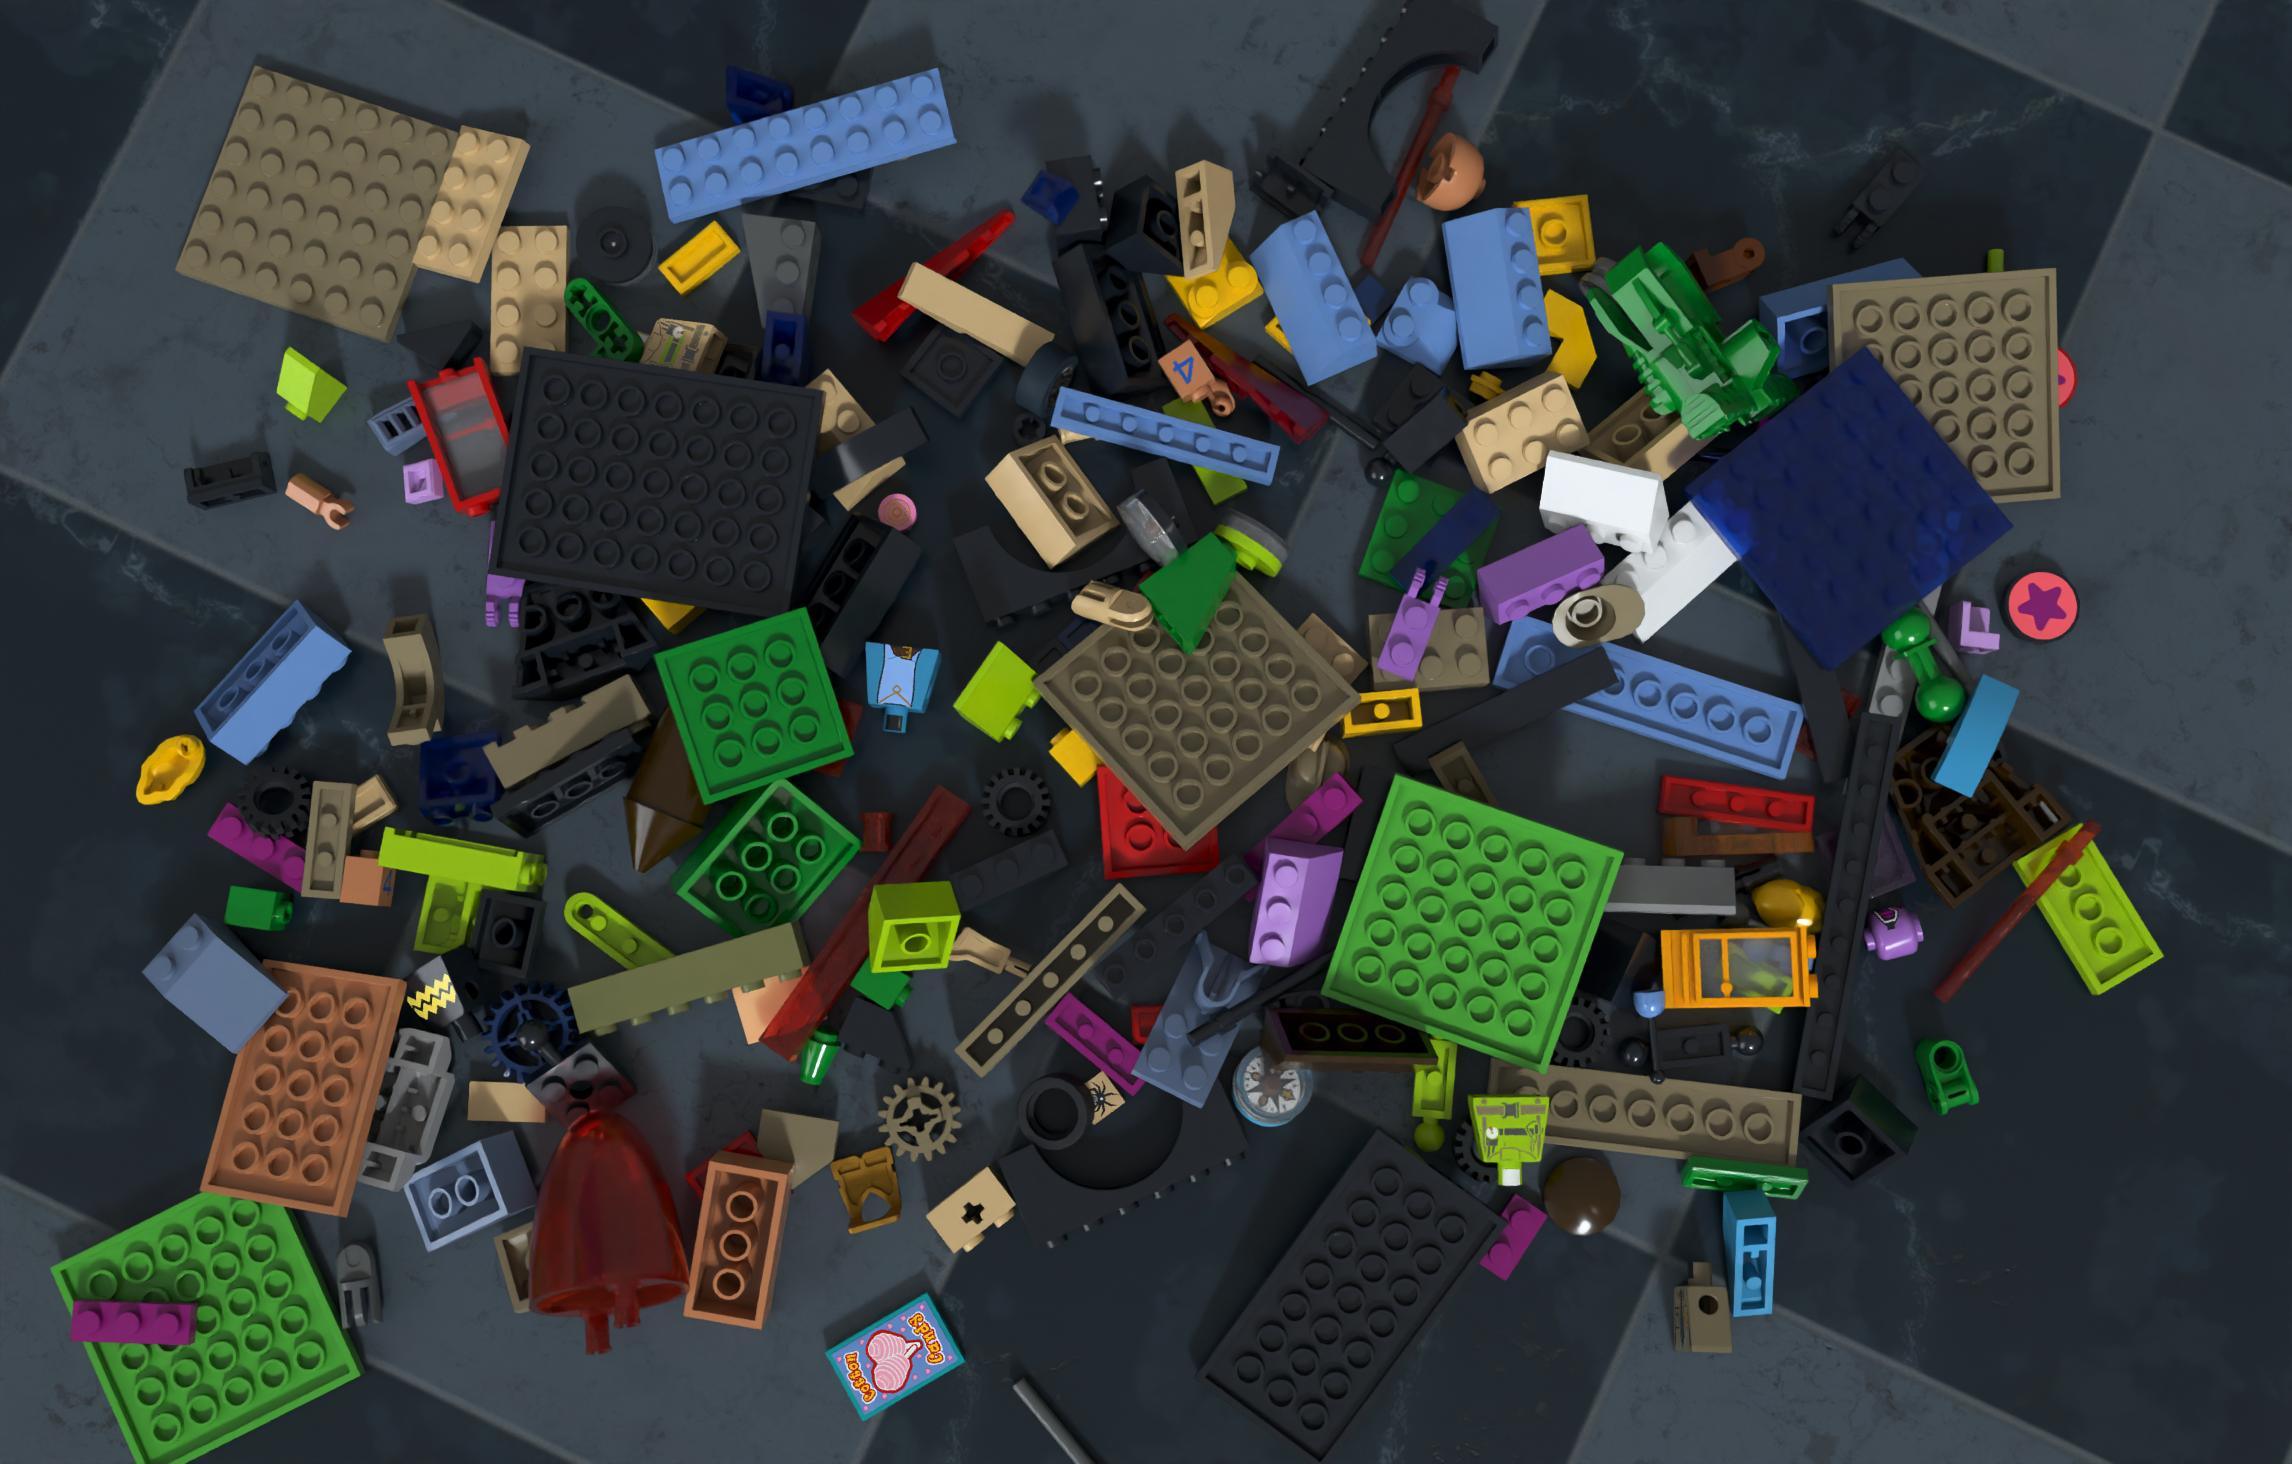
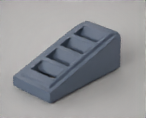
[367,396,458,457]

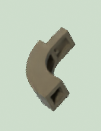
[382,613,445,746]

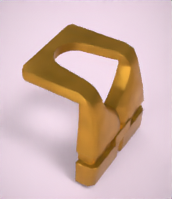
[830,1145,902,1234]

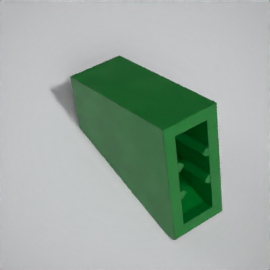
[1138,532,1237,656]

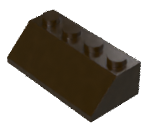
[1259,1007,1439,1074]

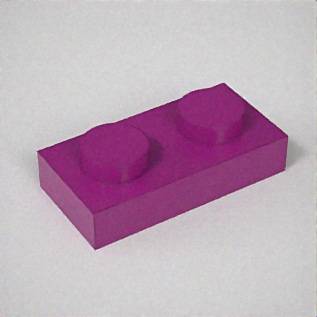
[1479,1192,1548,1281]

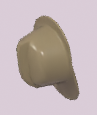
[1552,583,1645,649]
[1285,732,1350,812]

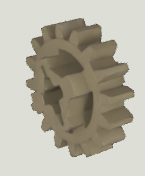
[878,1076,963,1162]

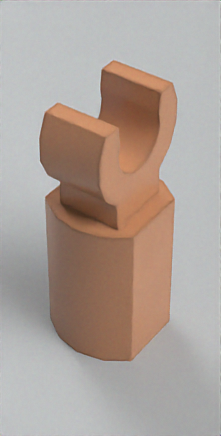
[285,473,355,530]

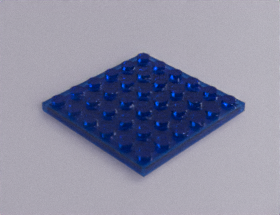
[1681,346,2014,672]

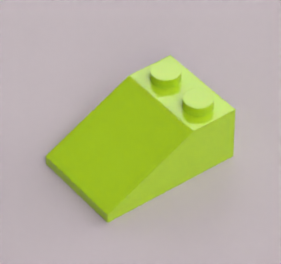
[953,641,1041,743]

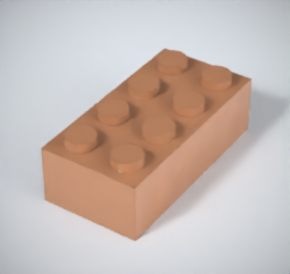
[683,1150,796,1330]

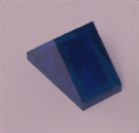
[726,65,793,124]

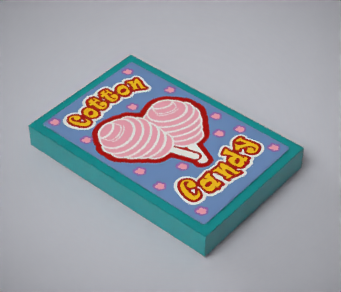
[825,1291,966,1422]

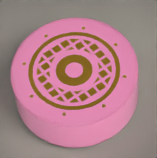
[878,494,917,533]

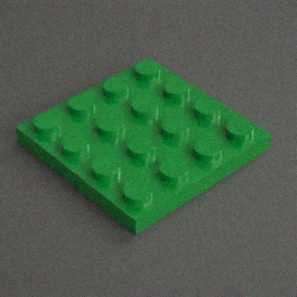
[653,607,854,805]

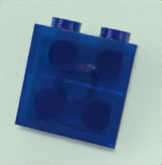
[418,731,505,826]

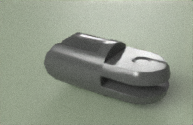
[335,1240,383,1329]

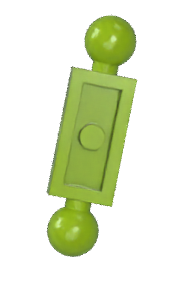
[1411,1034,1458,1152]

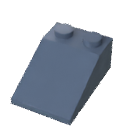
[142,913,290,1054]
[403,1130,541,1253]

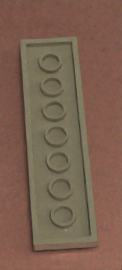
[1487,1057,1802,1167]

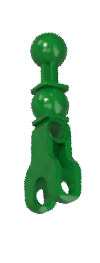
[1812,495,1966,723]

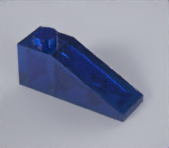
[1389,485,1502,599]

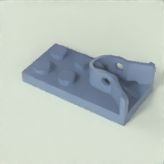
[1131,929,1270,1109]

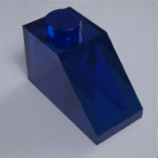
[761,310,811,388]

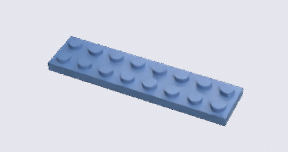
[655,68,957,224]
[1490,616,1804,780]

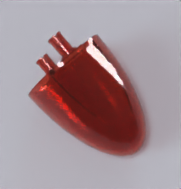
[528,1110,690,1355]

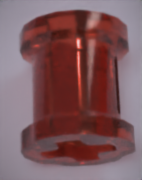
[860,812,895,853]

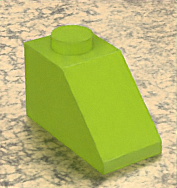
[276,346,348,423]

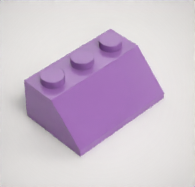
[1477,523,1604,625]
[1247,837,1344,967]

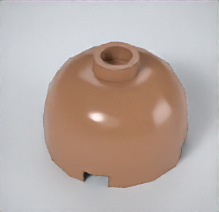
[1415,132,1486,211]

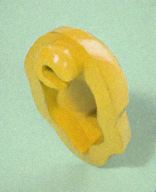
[136,735,206,805]
[1751,879,1825,935]

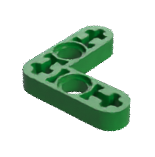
[564,278,644,363]

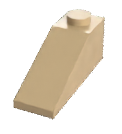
[1175,160,1236,281]

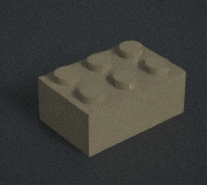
[1364,607,1490,693]

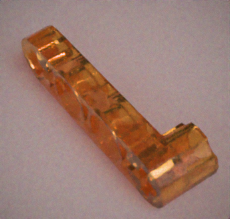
[1662,817,1814,857]

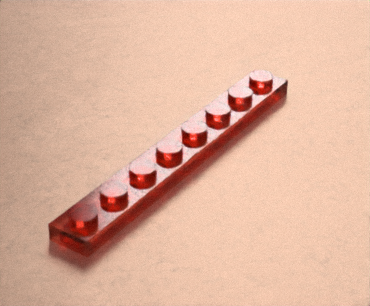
[758,785,972,1063]

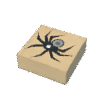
[1084,1071,1126,1125]

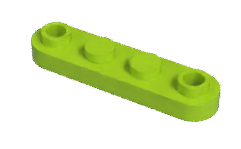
[564,892,678,970]

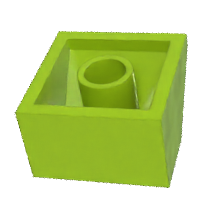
[868,881,961,973]

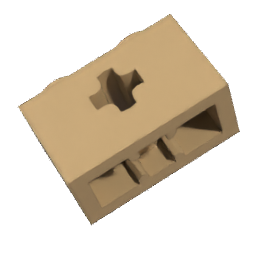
[926,1163,1017,1253]

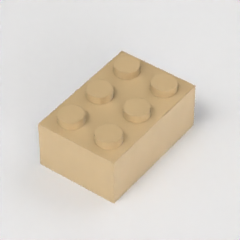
[1454,371,1591,494]

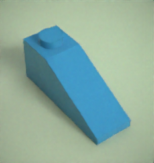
[1722,1189,1776,1317]

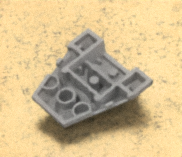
[357,1028,455,1192]

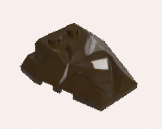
[1889,723,2072,910]

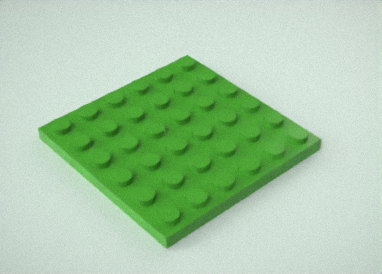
[1320,773,1624,1075]
[50,1192,366,1464]

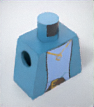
[865,642,942,733]

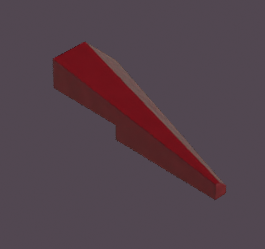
[1163,313,1330,444]

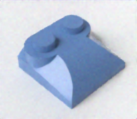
[1376,276,1460,378]

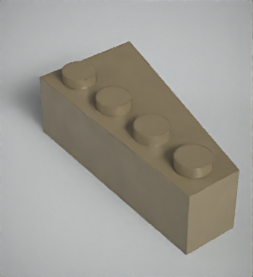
[482,674,659,790]

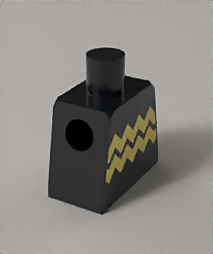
[402,943,490,1043]

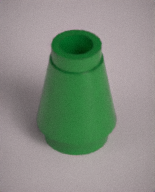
[799,1024,841,1085]

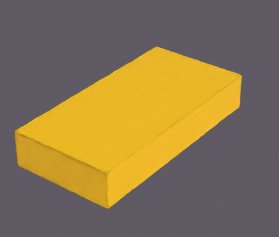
[658,220,741,298]

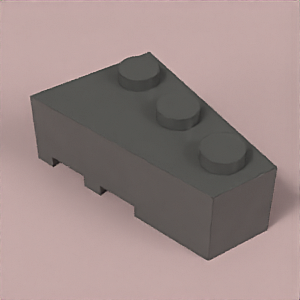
[741,213,822,344]

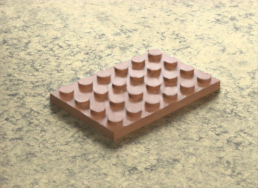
[199,959,407,1218]

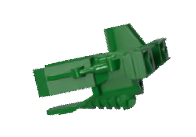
[1586,242,1800,441]

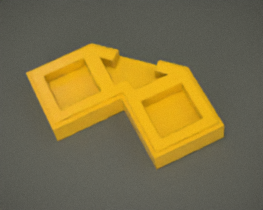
[1544,289,1597,392]

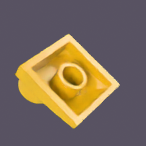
[1164,236,1264,331]

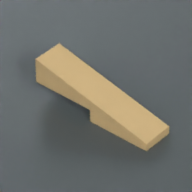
[897,262,1055,367]

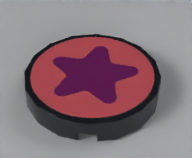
[2000,568,2080,645]

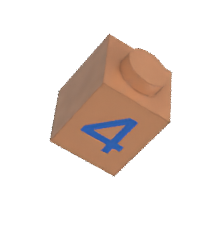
[1158,339,1216,404]
[340,850,396,907]

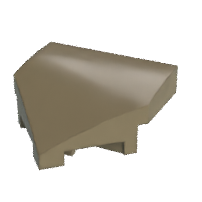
[756,1108,841,1190]

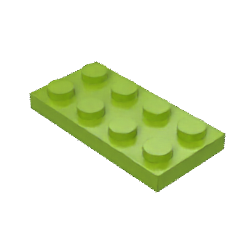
[2012,823,2164,995]

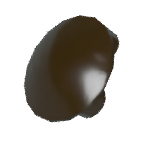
[1542,1156,1621,1235]

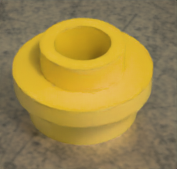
[1469,371,1506,400]

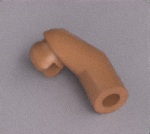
[1207,377,1235,417]

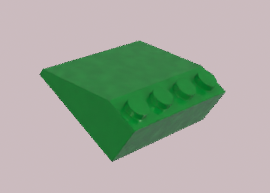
[669,777,864,939]

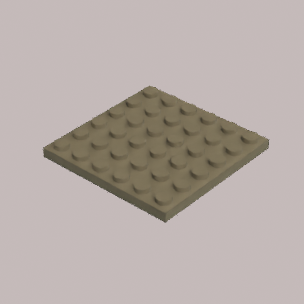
[175,65,461,344]
[1827,268,2061,516]
[1032,570,1362,851]

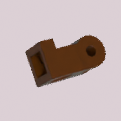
[1685,237,1765,294]

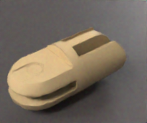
[1071,579,1154,631]

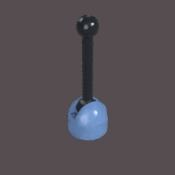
[1633,989,1666,1085]

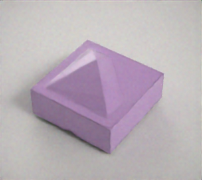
[403,458,444,504]

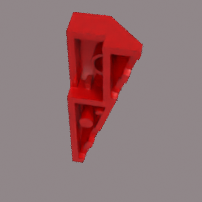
[851,208,1016,342]

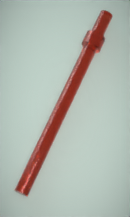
[1359,65,1462,268]
[1933,819,2102,1004]

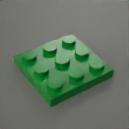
[1357,469,1503,609]

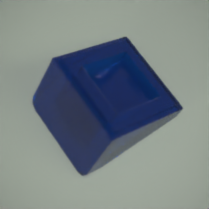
[1020,169,1080,225]

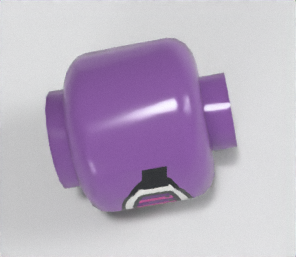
[1862,906,1923,960]

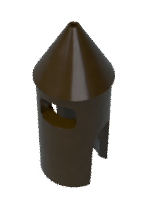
[623,701,713,873]

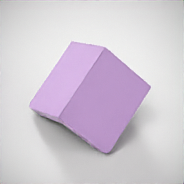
[1948,601,2000,654]

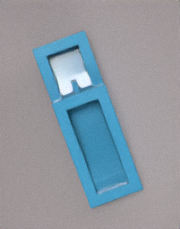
[1930,673,2020,798]

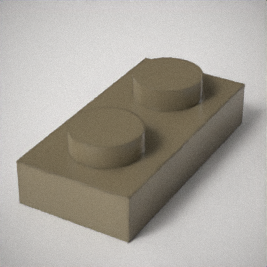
[1428,741,1500,808]

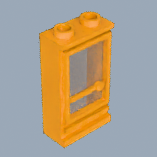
[1661,927,1818,1008]

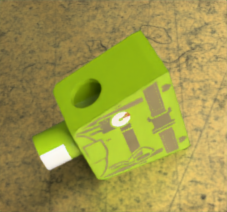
[1468,1094,1549,1186]

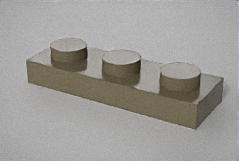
[301,781,357,899]

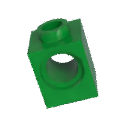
[224,885,293,931]
[850,955,914,1011]

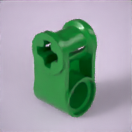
[1915,1037,1979,1116]

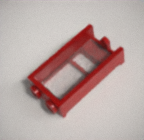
[407,357,511,518]

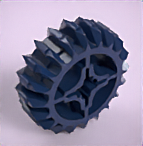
[481,980,589,1084]

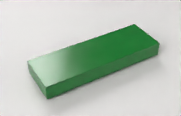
[1681,1155,1809,1200]

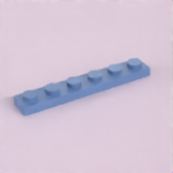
[1050,386,1280,486]

